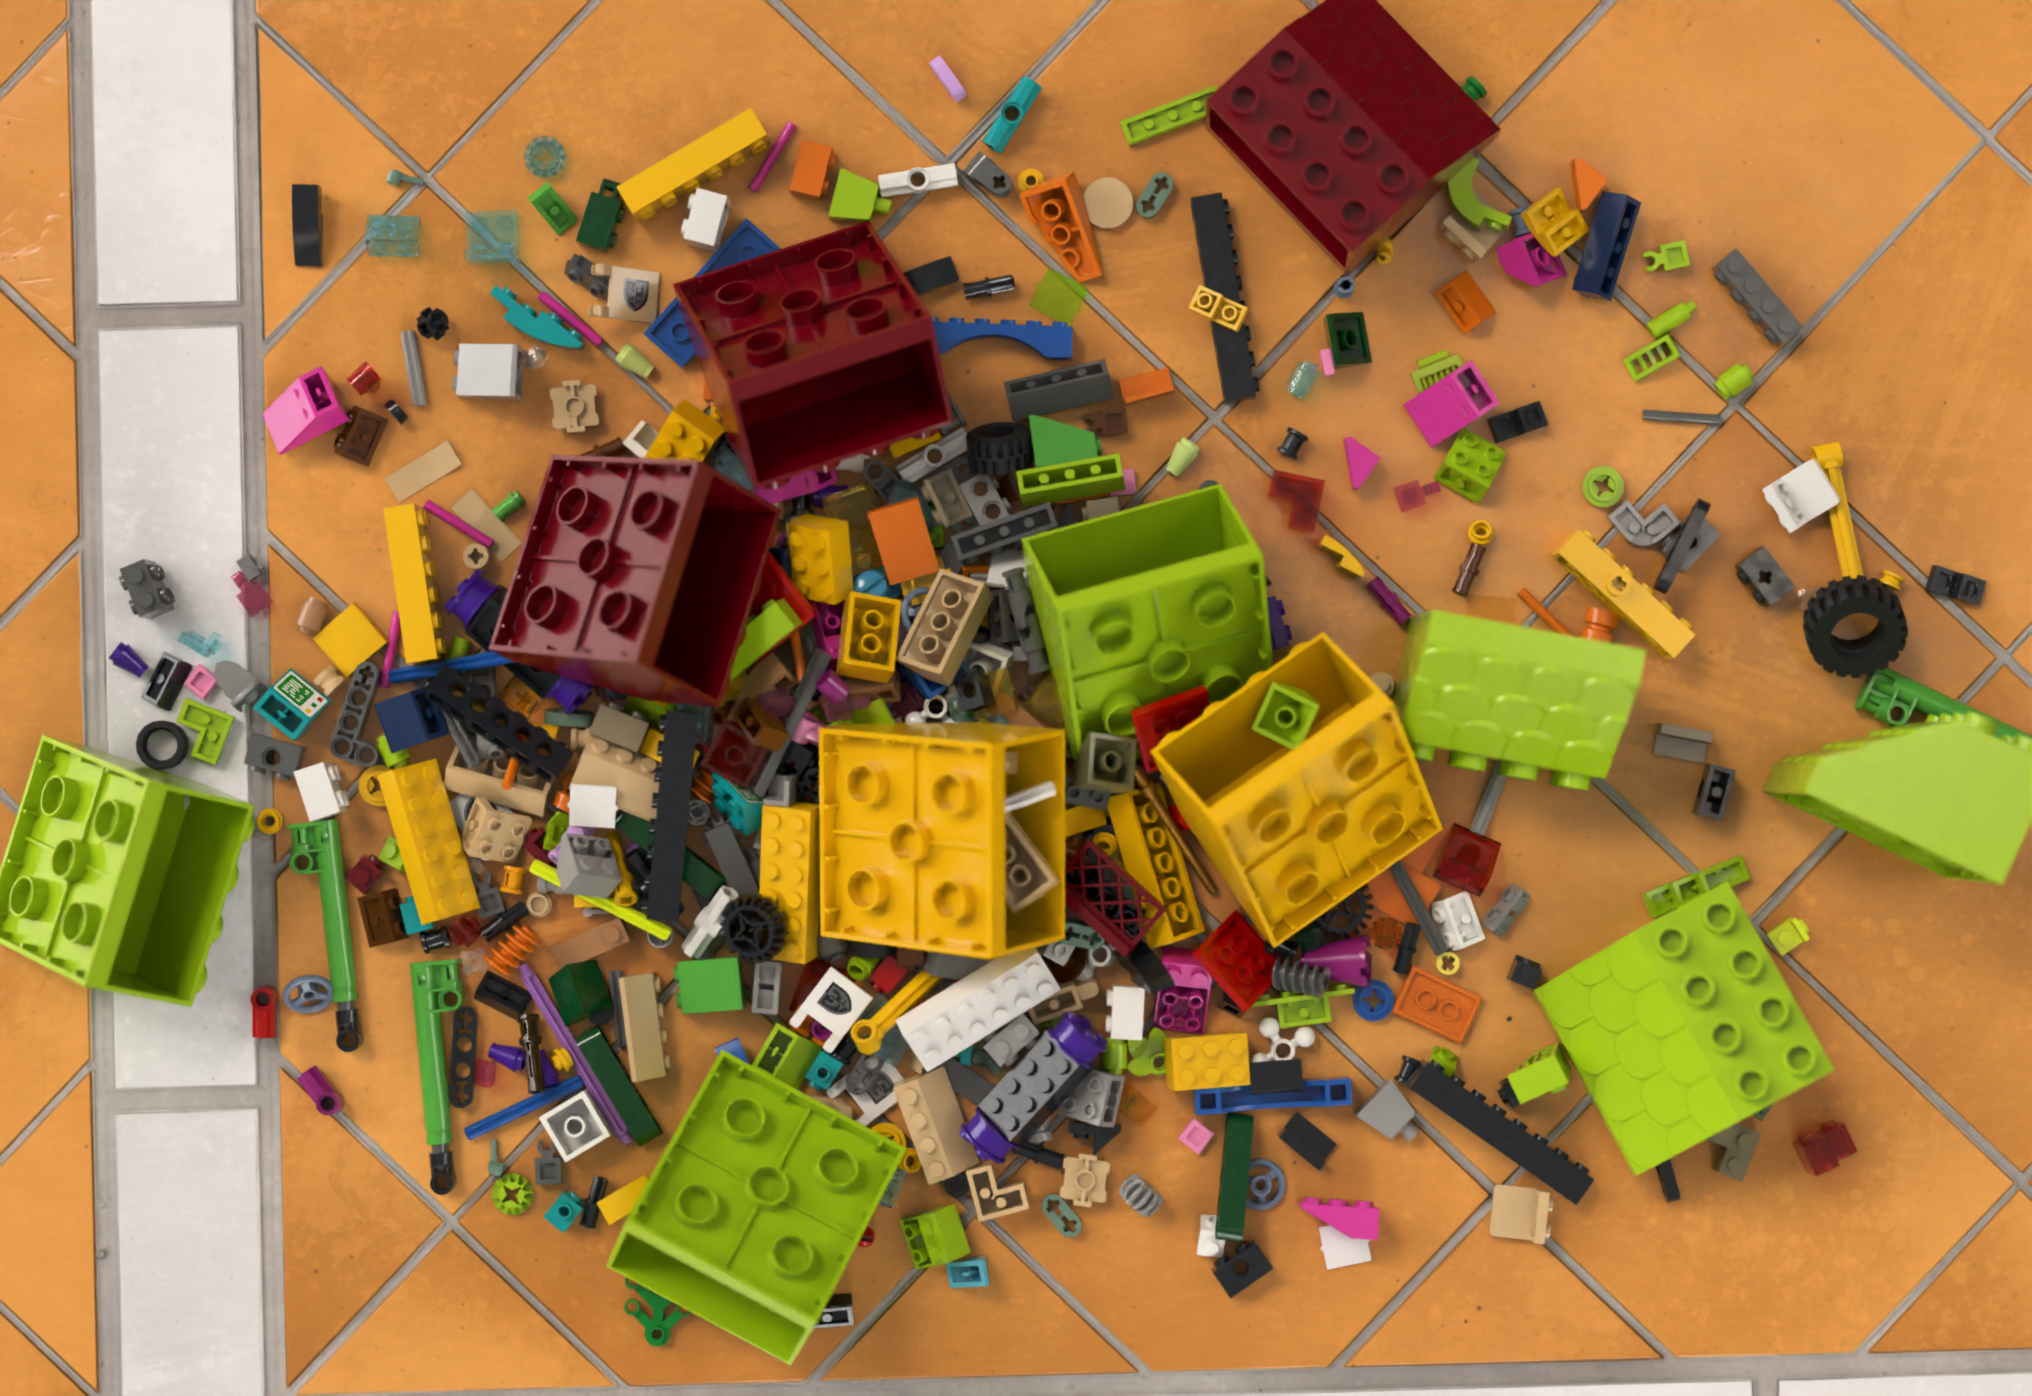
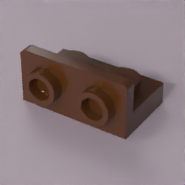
[334,406,388,467]
[357,888,409,948]

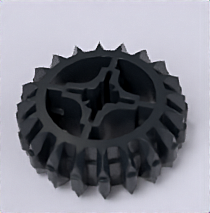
[1309,885,1374,941]
[720,893,790,964]

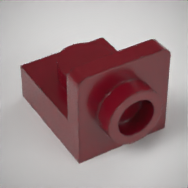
[523,827,553,865]
[345,854,386,895]

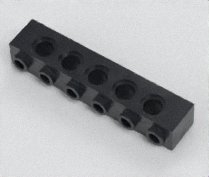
[423,664,574,785]

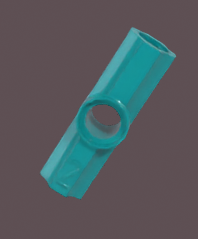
[982,76,1042,154]

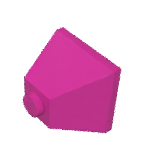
[1495,233,1567,287]

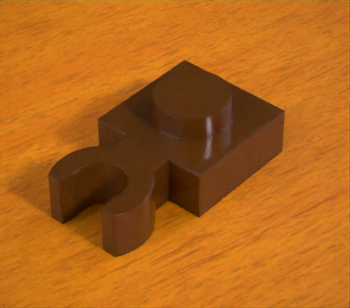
[1082,407,1128,436]

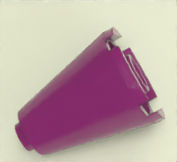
[1300,935,1372,987]

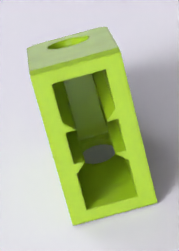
[828,168,892,223]

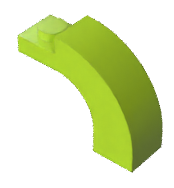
[1447,158,1512,232]

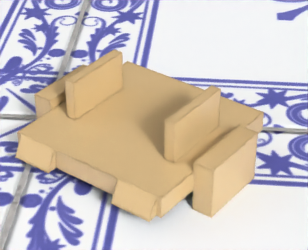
[549,380,599,434]
[1059,1152,1110,1207]

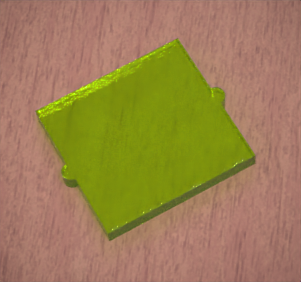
[1029,268,1089,327]

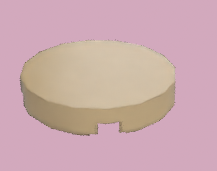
[1083,177,1133,230]

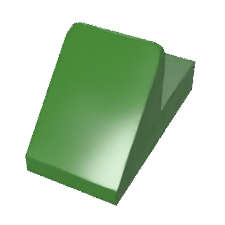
[528,182,578,235]

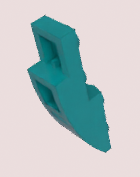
[490,285,585,350]

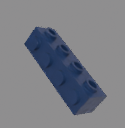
[1572,191,1641,301]

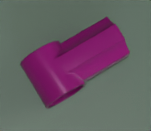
[815,668,850,705]
[297,1065,344,1115]

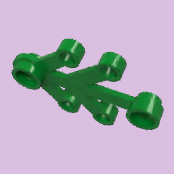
[624,1277,691,1346]

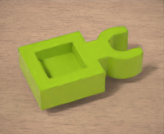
[1642,240,1691,272]

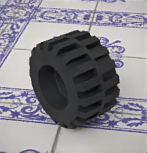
[966,422,1033,475]

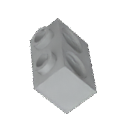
[959,474,1012,526]
[751,960,783,1015]

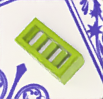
[1623,333,1681,382]

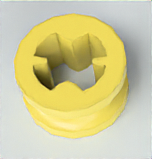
[1435,951,1460,975]

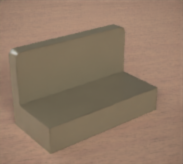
[1653,723,1713,763]

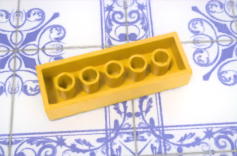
[617,108,770,221]
[383,504,448,665]
[1551,530,1695,660]
[377,759,481,925]
[1107,782,1205,949]
[758,802,820,964]

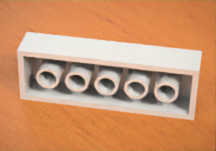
[895,947,1061,1072]

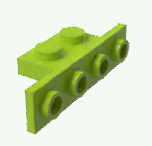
[1251,983,1355,1029]

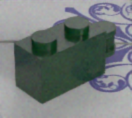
[576,178,626,253]

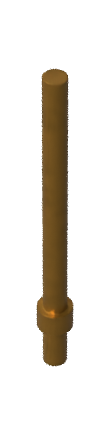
[1134,765,1218,894]

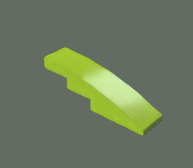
[1641,855,1751,918]

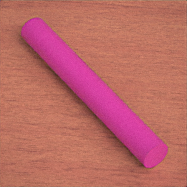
[748,121,797,193]
[537,291,604,347]
[423,499,494,549]
[379,610,401,688]

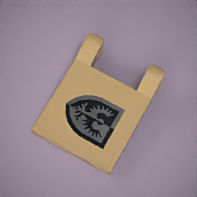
[588,264,659,324]

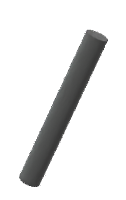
[1642,410,1721,425]

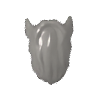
[214,661,266,713]

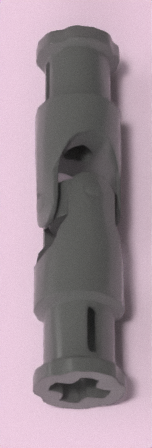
[1002,567,1051,674]

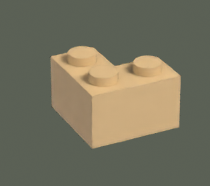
[966,1162,1030,1222]

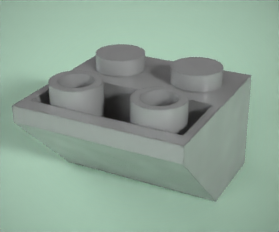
[556,832,622,899]

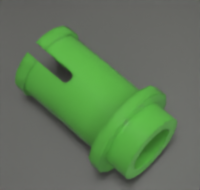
[492,490,526,522]

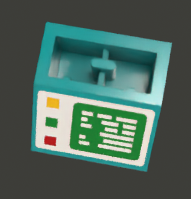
[253,668,332,741]
[712,771,764,836]

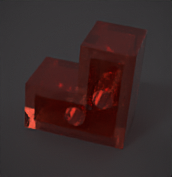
[1267,470,1325,533]
[1792,1120,1858,1176]

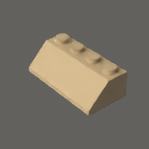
[896,568,994,687]
[444,733,555,817]
[568,734,661,822]
[1005,811,1062,913]
[619,972,671,1082]
[893,1065,980,1185]

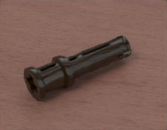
[516,1013,545,1094]

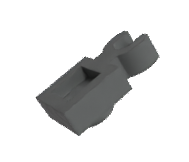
[472,870,506,919]
[535,1139,563,1185]

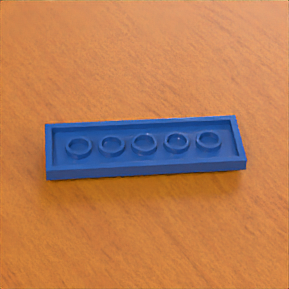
[643,218,781,369]

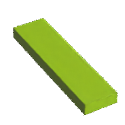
[1120,85,1218,147]

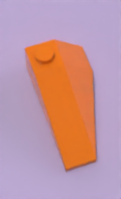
[1019,171,1103,282]

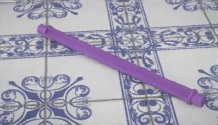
[517,962,633,1146]

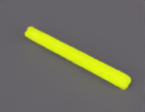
[529,859,672,940]

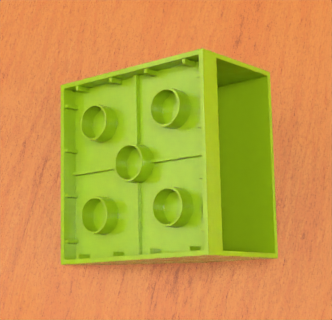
[1021,484,1273,760]
[1393,609,1646,791]
[1762,712,2032,885]
[0,735,255,1007]
[1533,881,1834,1177]
[606,1050,907,1365]

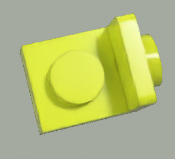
[1765,917,1810,956]

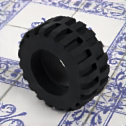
[1803,575,1908,678]

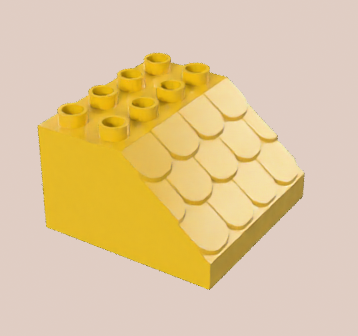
[1151,632,1443,948]
[819,722,1065,959]

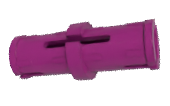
[1366,576,1411,625]

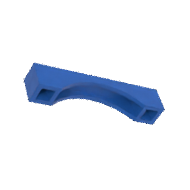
[931,317,1073,361]
[1193,1076,1352,1115]

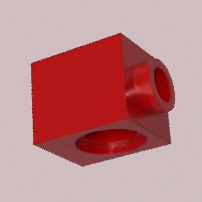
[869,955,909,994]

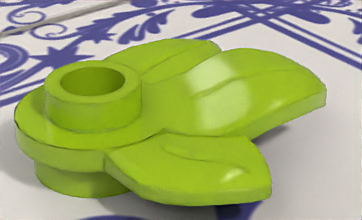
[1127,1027,1167,1077]

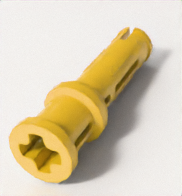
[603,831,638,907]

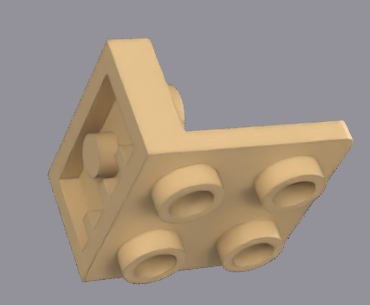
[460,796,532,864]

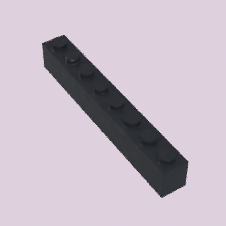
[1190,192,1260,404]
[642,709,698,922]
[1405,1059,1594,1205]

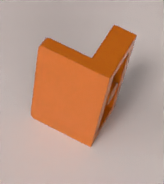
[1435,271,1496,335]
[1118,367,1175,406]

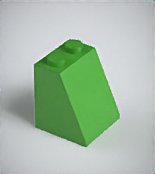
[1028,415,1102,468]
[673,955,746,1014]

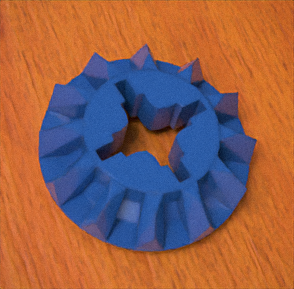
[1352,979,1394,1021]

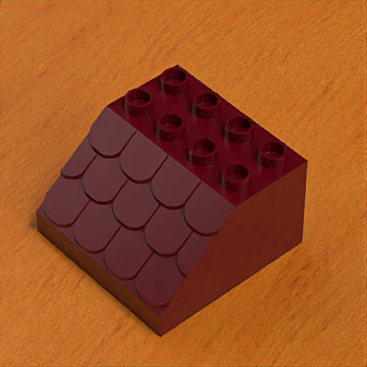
[1206,0,1501,276]
[673,221,954,490]
[489,455,781,707]

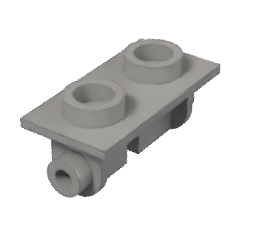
[1481,882,1530,937]

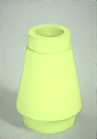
[615,343,654,378]
[1165,437,1200,477]

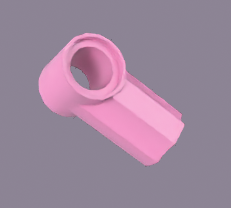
[791,711,828,747]

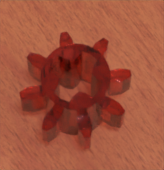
[450,916,481,948]

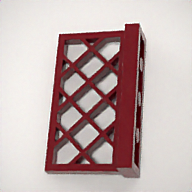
[1065,839,1168,957]

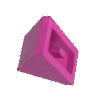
[1343,437,1380,490]

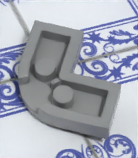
[1607,500,1680,546]

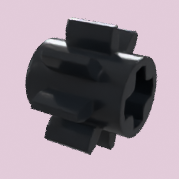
[416,307,449,341]

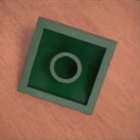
[1323,312,1372,369]
[548,960,614,1027]

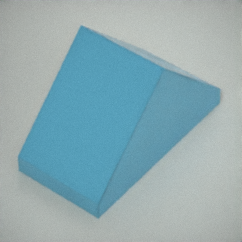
[946,1255,990,1288]

